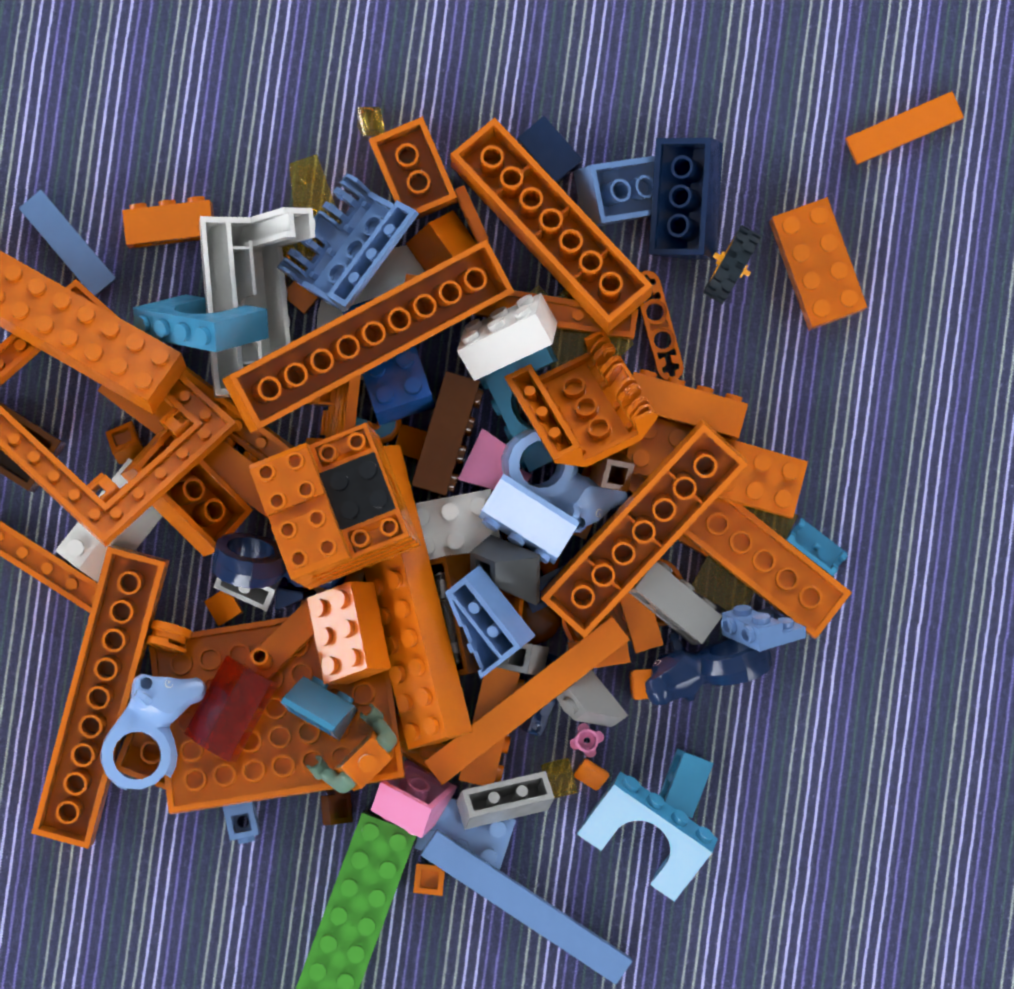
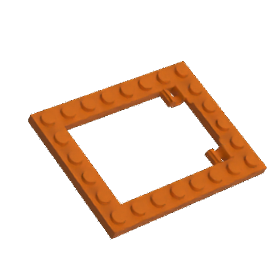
[0,279,238,547]

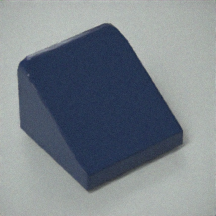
[275,586,316,610]

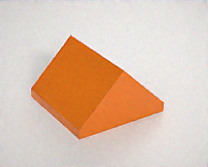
[406,210,477,271]

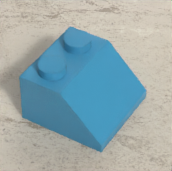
[281,676,358,741]

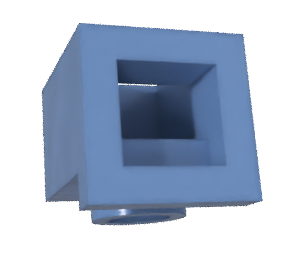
[223,802,261,844]

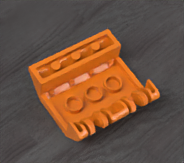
[504,331,658,467]

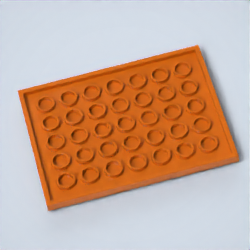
[149,617,406,815]

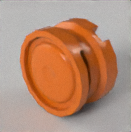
[145,620,192,655]

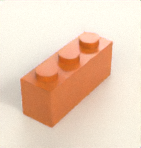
[122,196,214,249]

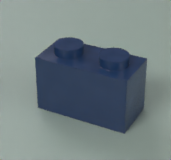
[517,116,582,184]

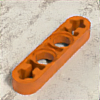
[639,270,684,381]

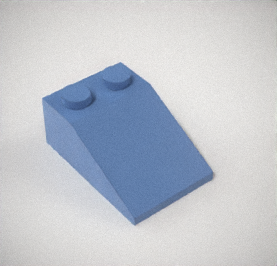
[573,156,655,226]

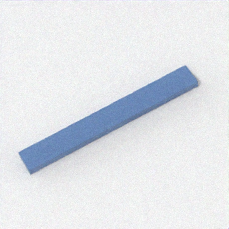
[420,829,633,984]

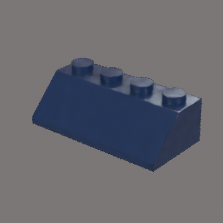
[649,138,723,260]

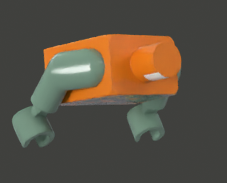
[307,704,397,793]

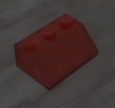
[184,655,279,762]

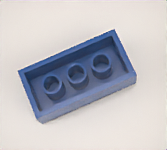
[342,298,435,426]

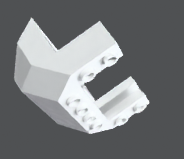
[199,207,316,398]

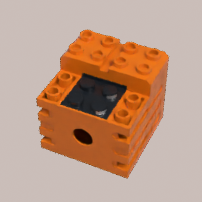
[249,423,421,590]

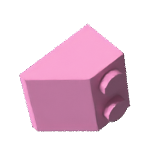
[371,760,457,838]

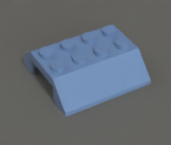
[277,173,419,313]

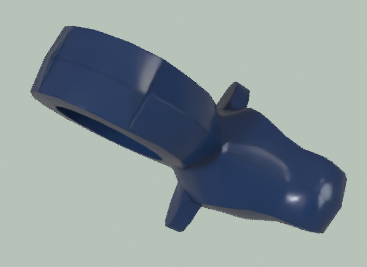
[212,533,347,590]
[645,632,772,705]

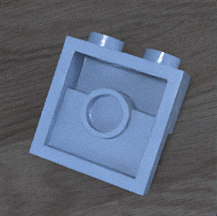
[721,605,806,652]

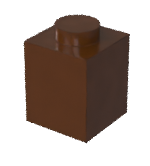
[589,453,635,492]

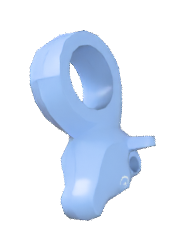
[501,429,628,533]
[100,673,207,790]

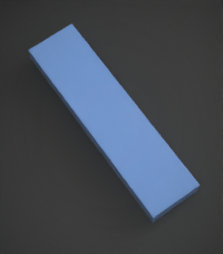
[19,190,117,297]

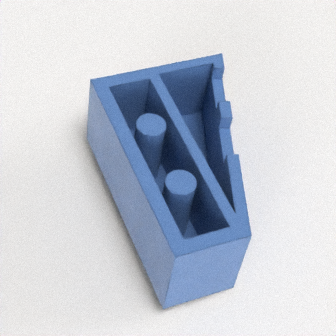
[445,565,536,679]

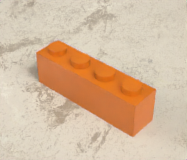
[459,667,525,786]

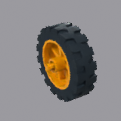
[703,225,761,304]

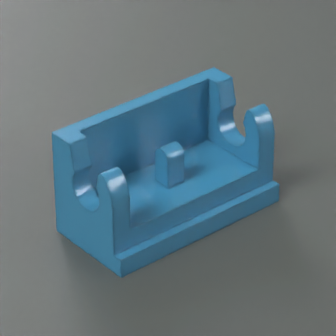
[785,518,848,576]
[659,748,714,818]

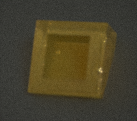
[541,758,578,799]

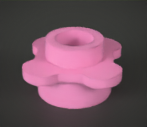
[570,723,604,758]

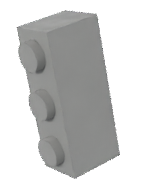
[629,561,722,645]
[456,771,554,830]

